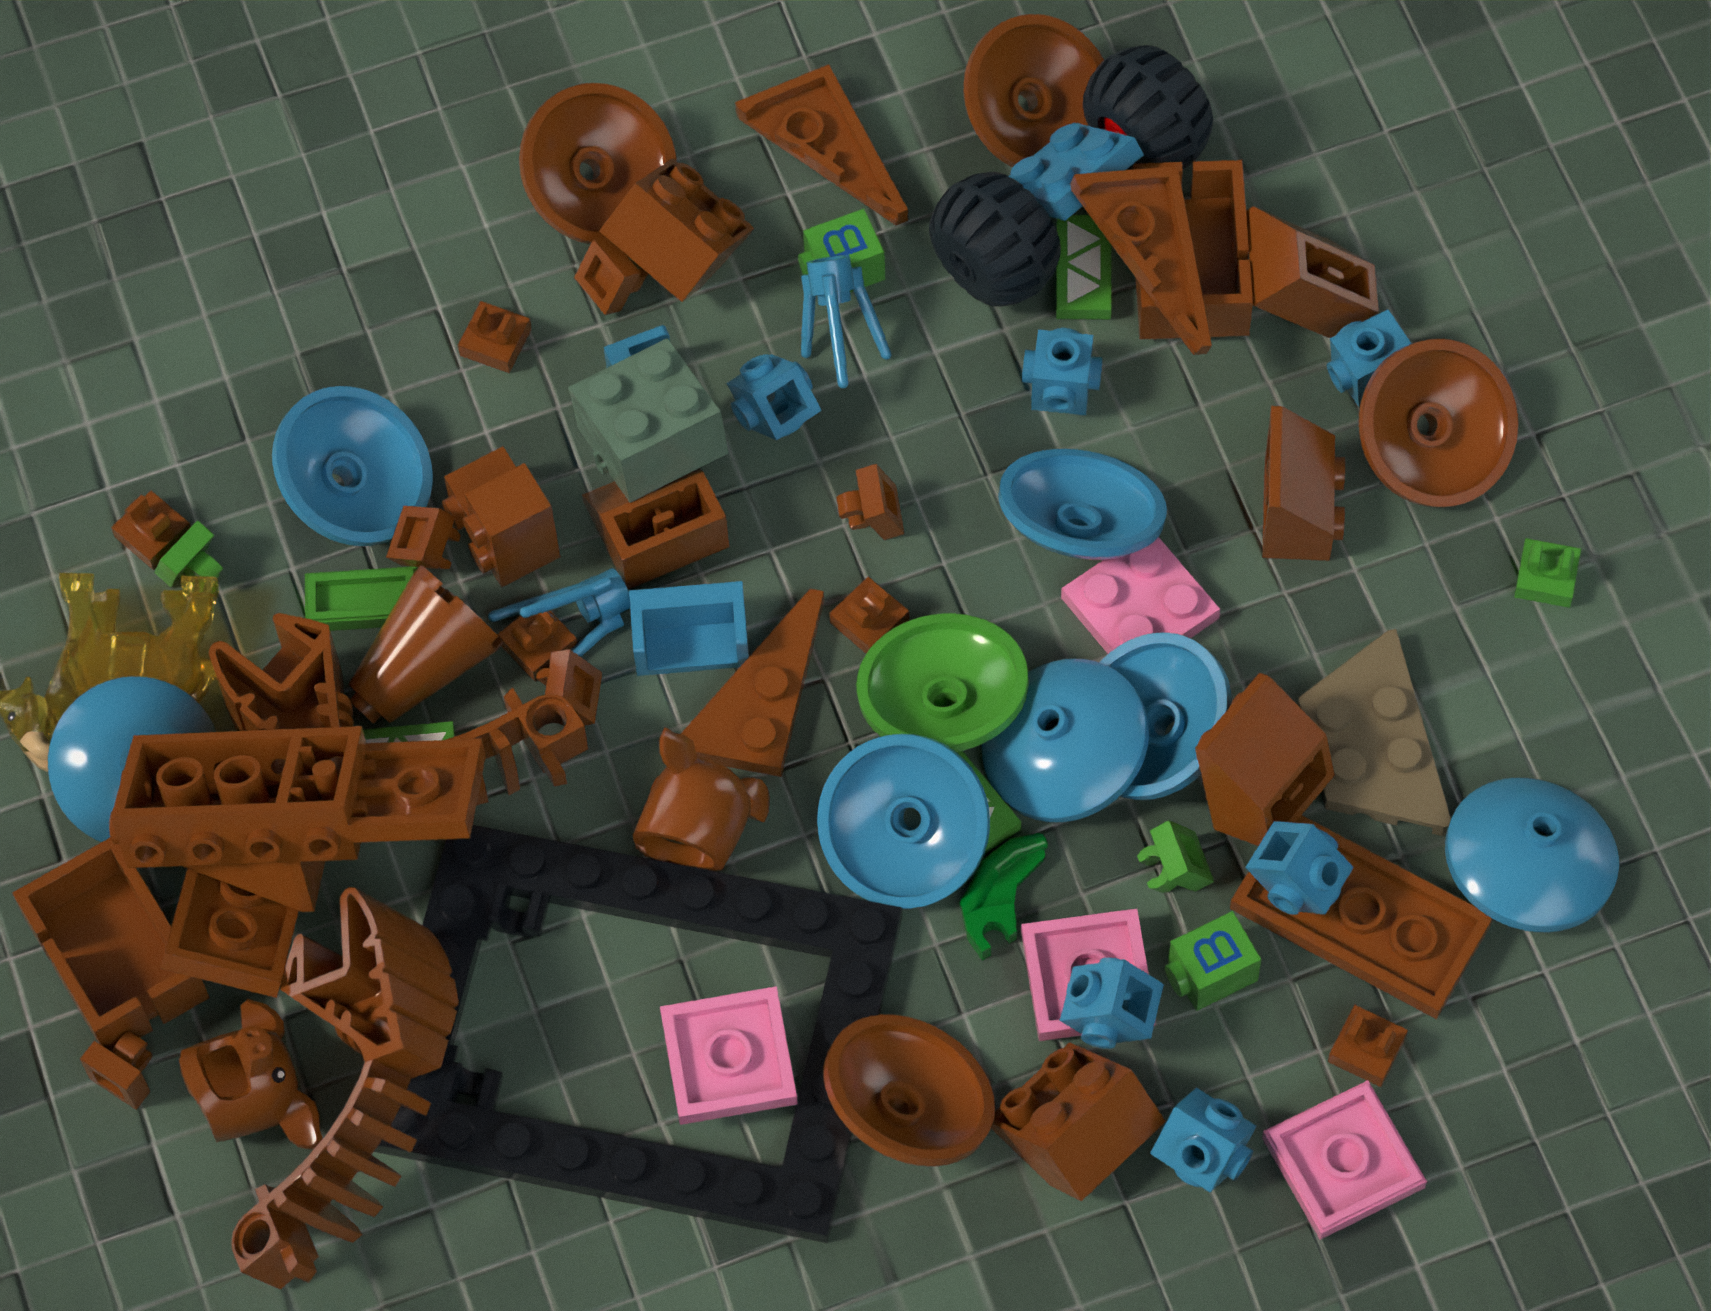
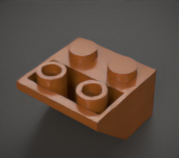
[599,158,754,302]
[1246,206,1379,338]
[582,468,729,590]
[1195,673,1335,846]
[991,1042,1166,1201]

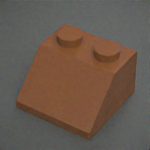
[1262,406,1345,561]

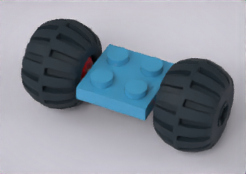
[929,45,1213,307]

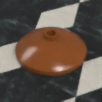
[964,14,1104,168]
[519,83,677,244]
[1359,339,1518,507]
[824,1015,995,1166]

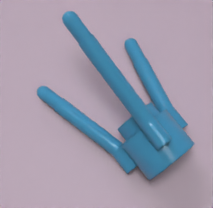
[801,255,892,388]
[488,568,630,657]

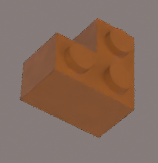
[442,446,561,587]

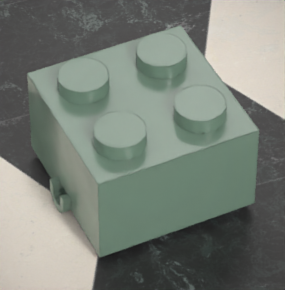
[568,338,729,503]

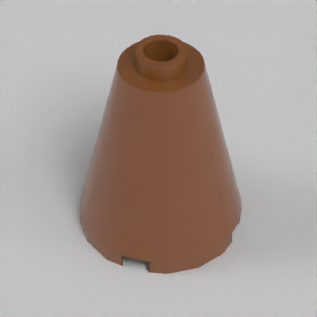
[348,565,504,724]

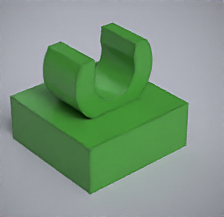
[154,520,223,592]
[1514,538,1581,608]
[1137,820,1214,893]

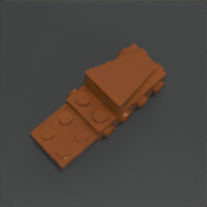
[109,726,486,912]

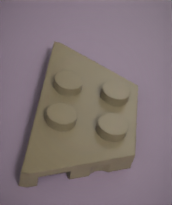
[1297,629,1451,836]

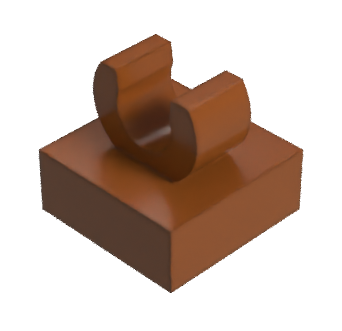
[574,236,648,315]
[458,301,532,374]
[836,464,905,540]
[111,491,191,570]
[386,505,461,569]
[829,576,910,654]
[497,611,577,682]
[536,649,602,725]
[1328,1005,1408,1087]
[80,1030,153,1110]

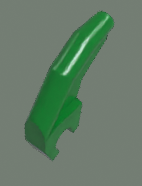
[960,832,1049,961]

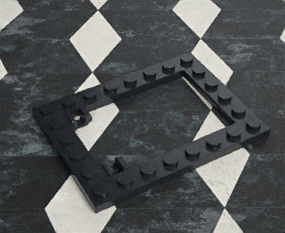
[374,825,903,1243]

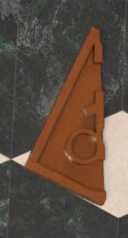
[735,64,909,226]
[1070,166,1212,355]
[681,589,825,777]

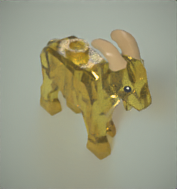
[0,573,219,772]

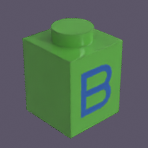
[798,209,885,292]
[1165,911,1261,1011]

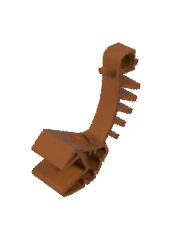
[208,613,589,806]
[231,887,459,1290]

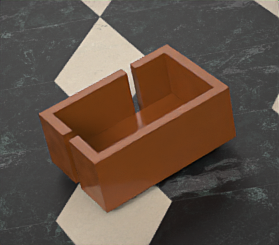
[1132,160,1253,339]
[12,837,210,1052]

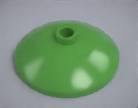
[856,613,1029,752]

